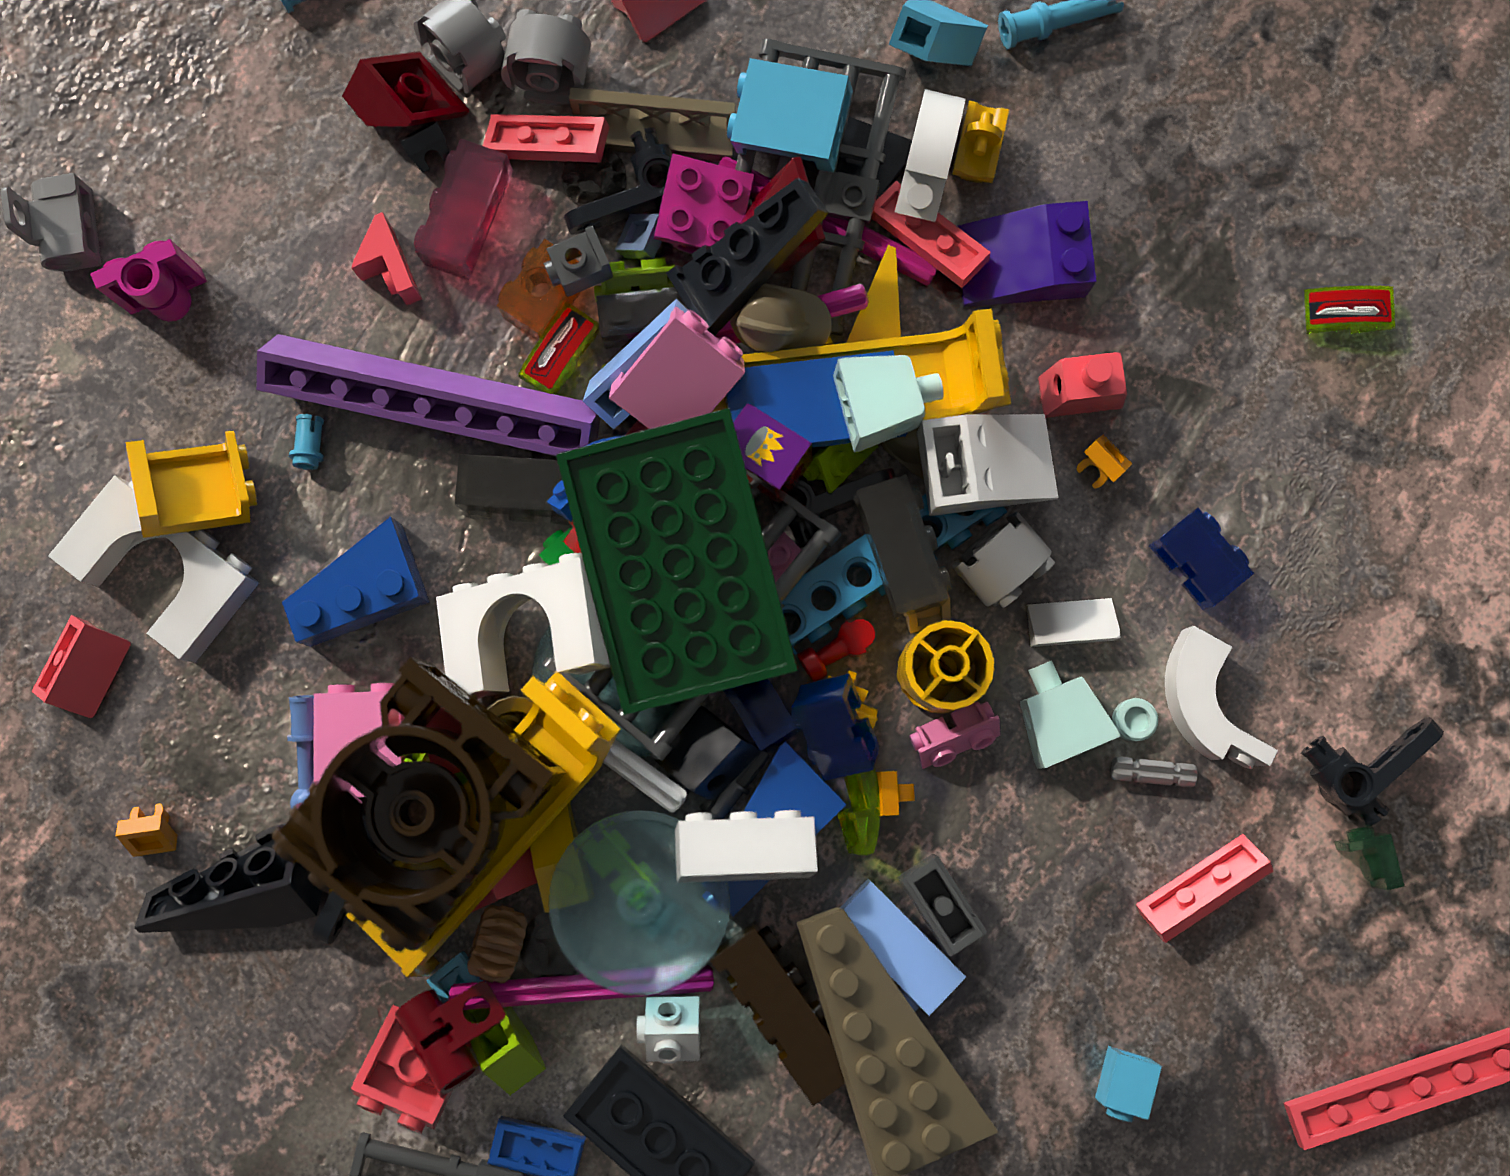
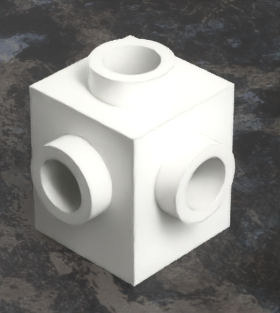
[637,995,701,1064]

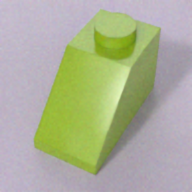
[463,1007,546,1095]

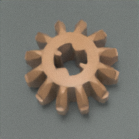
[467,905,527,983]

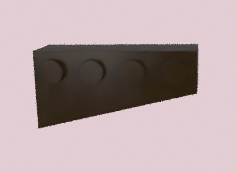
[710,921,845,1106]

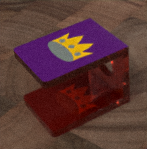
[734,404,813,505]

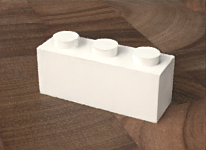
[675,810,817,883]

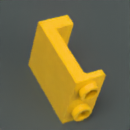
[125,431,257,538]

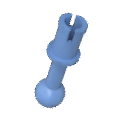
[287,695,314,810]

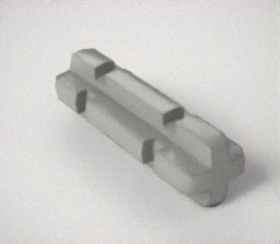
[1110,757,1198,787]

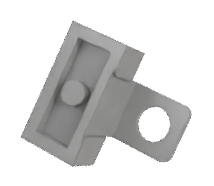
[1,173,102,271]

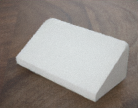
[1026,598,1121,647]

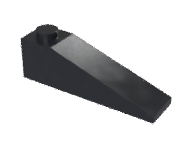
[134,823,323,933]

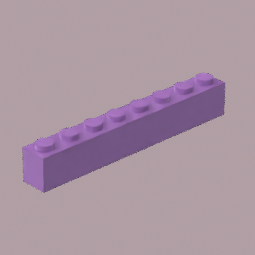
[256,334,601,456]

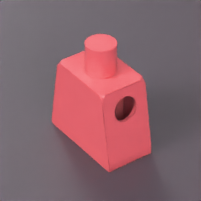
[1038,352,1127,418]

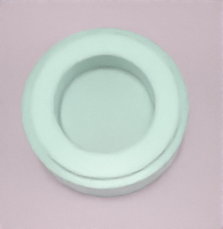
[1112,698,1158,741]

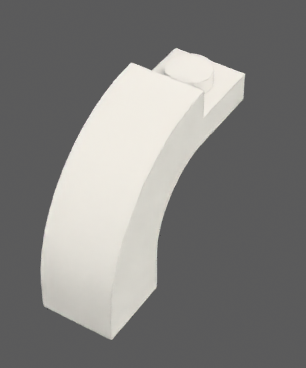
[895,89,965,222]
[1165,626,1278,769]

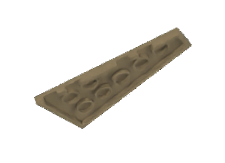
[797,907,998,1176]

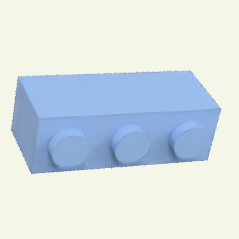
[583,299,687,429]
[840,879,966,1016]

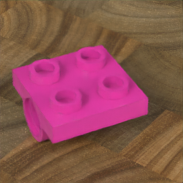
[653,153,754,254]
[90,239,207,322]

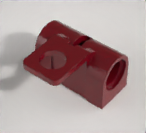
[395,981,505,1098]

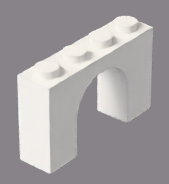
[48,475,259,663]
[436,553,611,699]

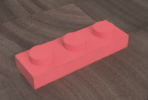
[482,114,610,163]
[871,181,991,288]
[1136,834,1273,943]

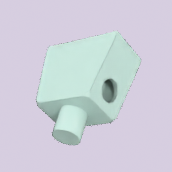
[833,355,944,452]
[1020,660,1121,769]

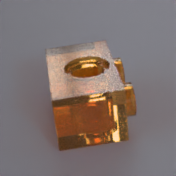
[497,239,582,343]

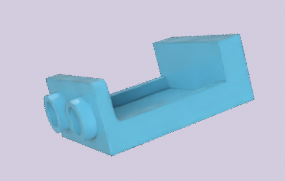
[727,58,853,172]

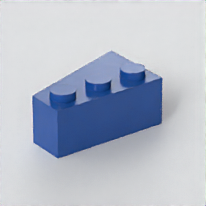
[282,516,430,647]

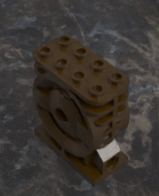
[271,657,566,953]

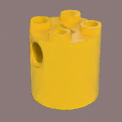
[896,620,994,714]

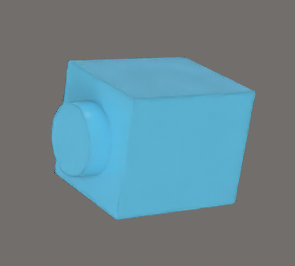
[1095,1046,1162,1122]

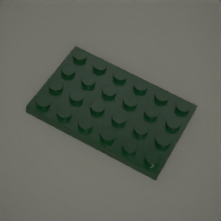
[556,408,798,715]

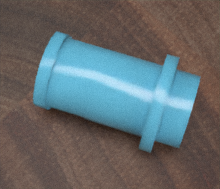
[289,414,324,470]

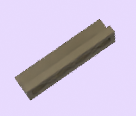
[569,87,736,161]

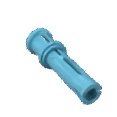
[998,0,1124,49]

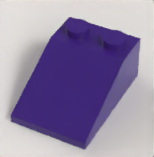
[957,201,1097,307]

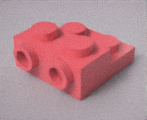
[351,1005,472,1133]

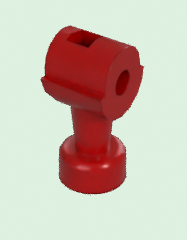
[797,619,875,683]

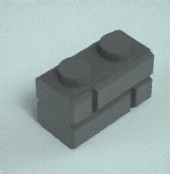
[897,854,987,957]

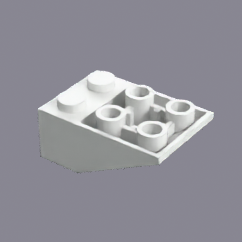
[917,414,1058,516]

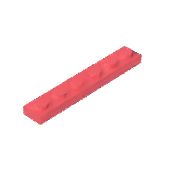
[1283,1027,1510,1150]

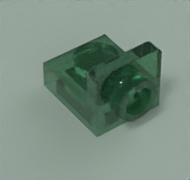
[1334,826,1405,890]

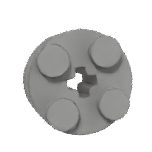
[413,0,506,93]
[501,9,591,105]
[952,511,1055,608]

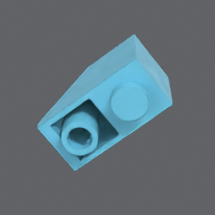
[889,0,988,66]

